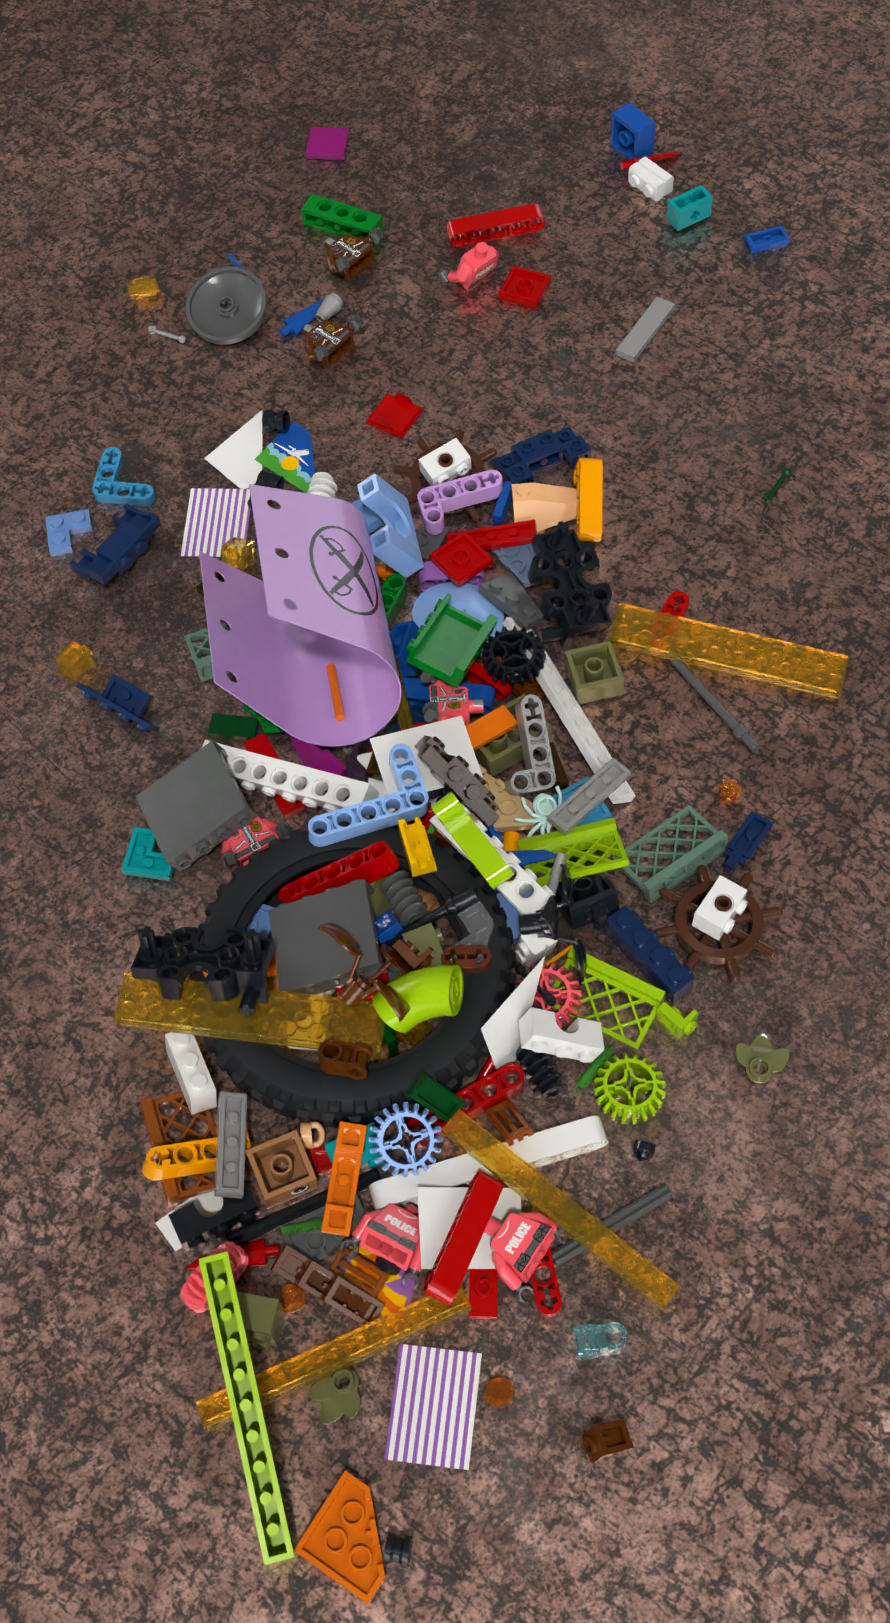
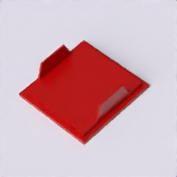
[365,392,424,438]

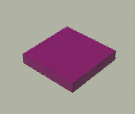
[306,127,349,160]

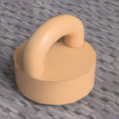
[300,1122,325,1149]

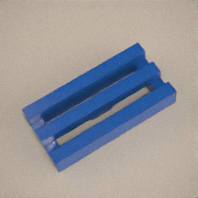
[744,225,790,254]
[493,481,513,526]

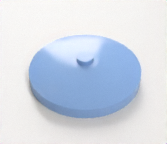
[412,582,504,654]

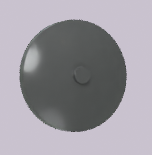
[186,267,268,345]

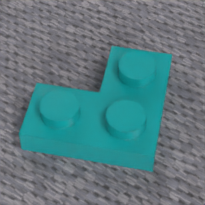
[121,827,174,881]

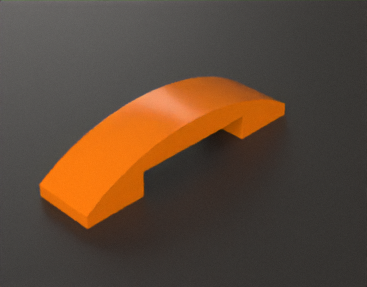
[321,1121,367,1237]

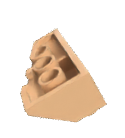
[511,483,577,534]

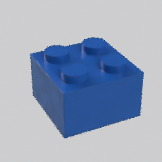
[610,102,656,160]

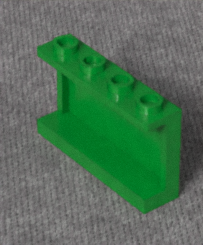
[406,593,498,688]

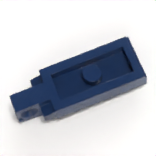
[723,811,774,876]

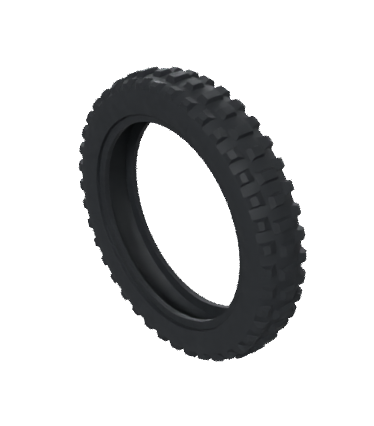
[189,818,516,1128]

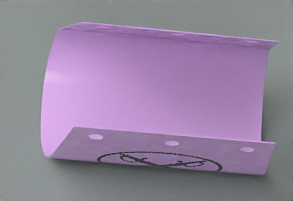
[199,484,401,746]

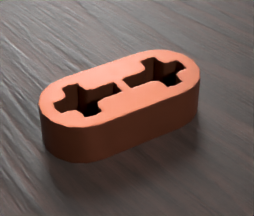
[441,945,493,973]

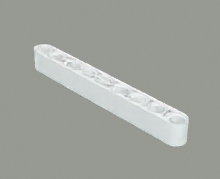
[369,1115,609,1210]

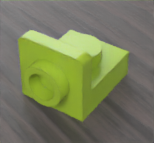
[655,1001,699,1039]

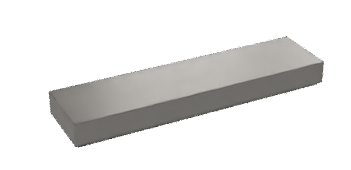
[616,297,675,363]
[547,758,632,836]
[214,1091,247,1199]

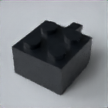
[555,862,620,930]

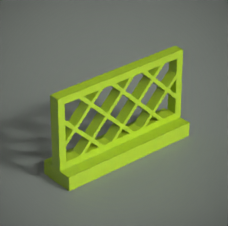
[517,817,629,886]
[545,947,666,1051]

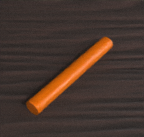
[326,664,345,721]

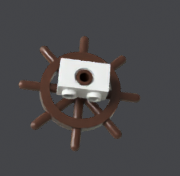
[393,429,503,522]
[654,865,783,982]

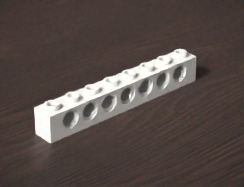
[202,740,379,818]

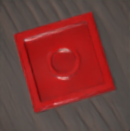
[498,266,551,309]
[429,531,493,587]

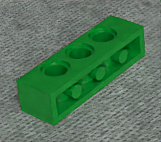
[301,194,384,246]

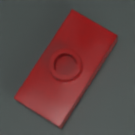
[469,1269,498,1319]

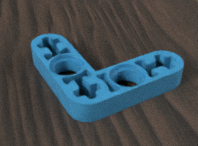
[92,447,156,506]

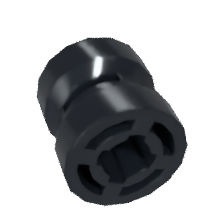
[262,410,290,432]

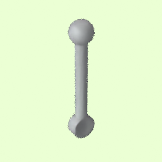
[148,326,186,344]

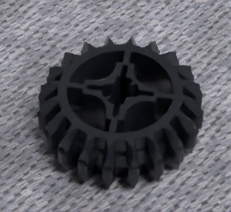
[482,626,546,687]

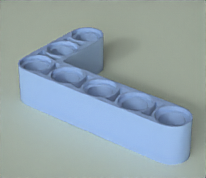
[308,744,429,847]

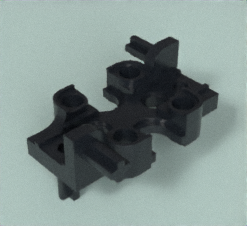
[527,521,612,648]
[131,926,275,1017]

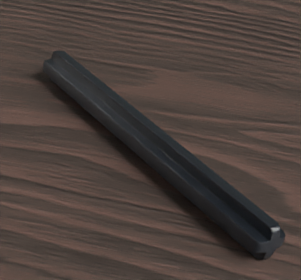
[226,1169,381,1246]

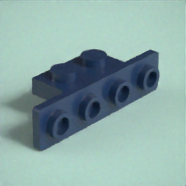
[76,675,160,733]

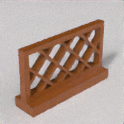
[140,1092,217,1207]

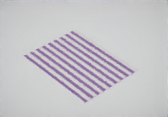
[181,488,251,557]
[384,1344,482,1470]

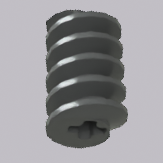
[381,870,430,927]

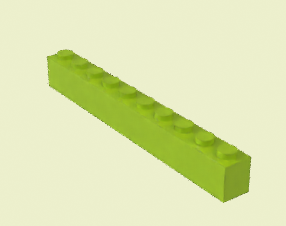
[199,1251,294,1566]

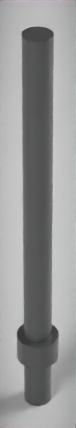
[664,649,760,753]

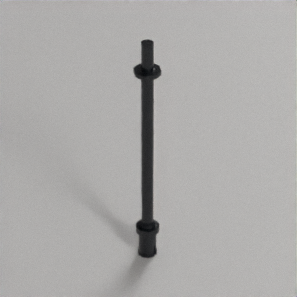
[378,885,481,947]

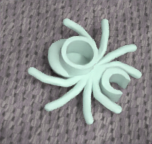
[515,786,562,838]

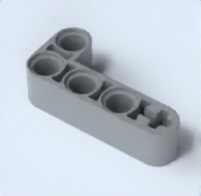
[505,694,556,796]

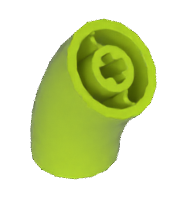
[372,965,464,1033]

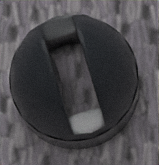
[633,1140,656,1162]

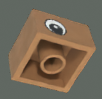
[245,1129,318,1209]

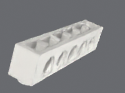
[429,803,555,914]

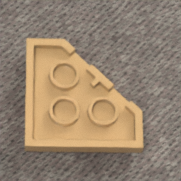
[467,765,535,832]

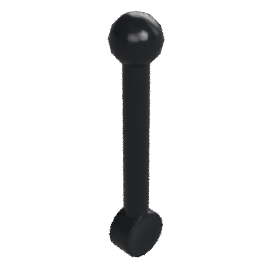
[515,965,556,1006]

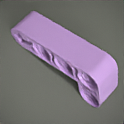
[417,470,503,535]

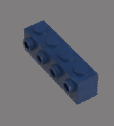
[605,905,694,1006]

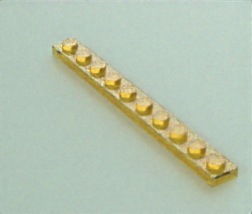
[442,1109,681,1311]
[195,1285,472,1432]

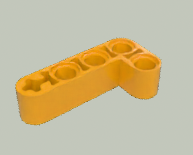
[573,457,603,543]
[142,1127,251,1180]

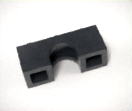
[168,1178,261,1251]

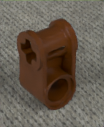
[318,1039,373,1080]

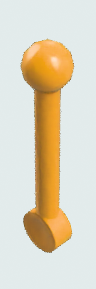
[544,938,579,968]

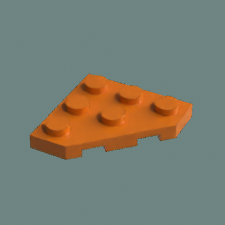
[293,1470,386,1605]

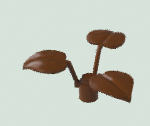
[317,923,415,1022]

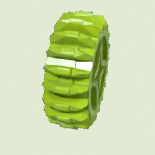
[593,1052,666,1125]

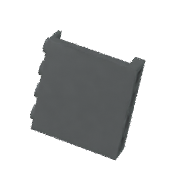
[136,741,258,871]
[268,879,388,1003]

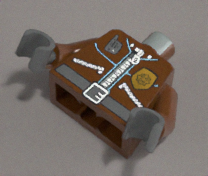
[324,227,384,281]
[302,314,364,369]

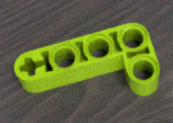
[431,792,514,890]

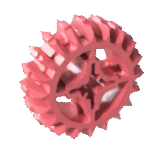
[512,962,582,1029]
[180,1241,249,1313]

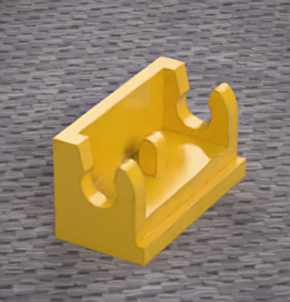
[398,817,437,877]

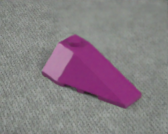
[287,733,348,795]

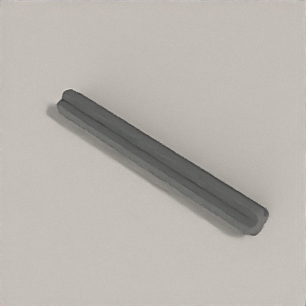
[551,1184,672,1266]

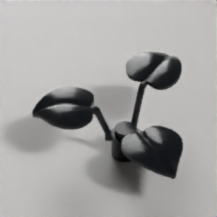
[519,863,587,986]

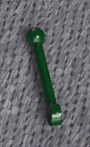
[763,468,791,502]

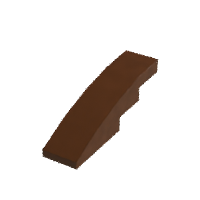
[270,1245,385,1330]

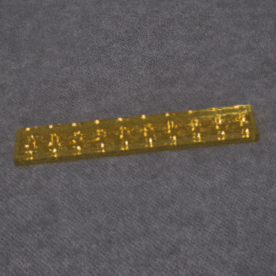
[608,603,849,699]
[113,973,386,1057]

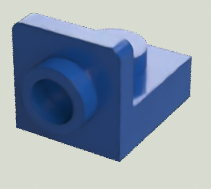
[374,908,403,944]

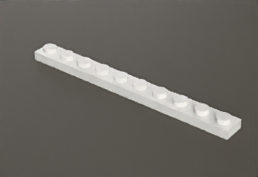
[502,617,636,804]

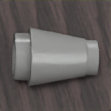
[314,293,344,323]

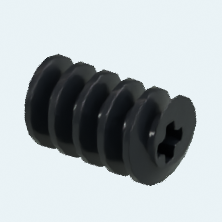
[515,1048,567,1099]

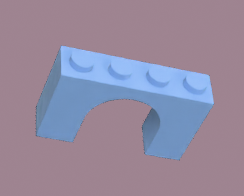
[357,473,424,578]

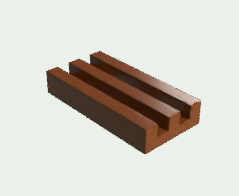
[485,1099,534,1147]
[328,1248,391,1299]

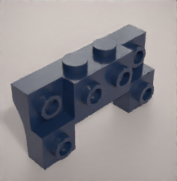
[493,427,591,484]
[70,503,161,585]

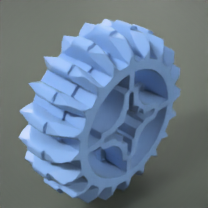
[368,1102,443,1178]

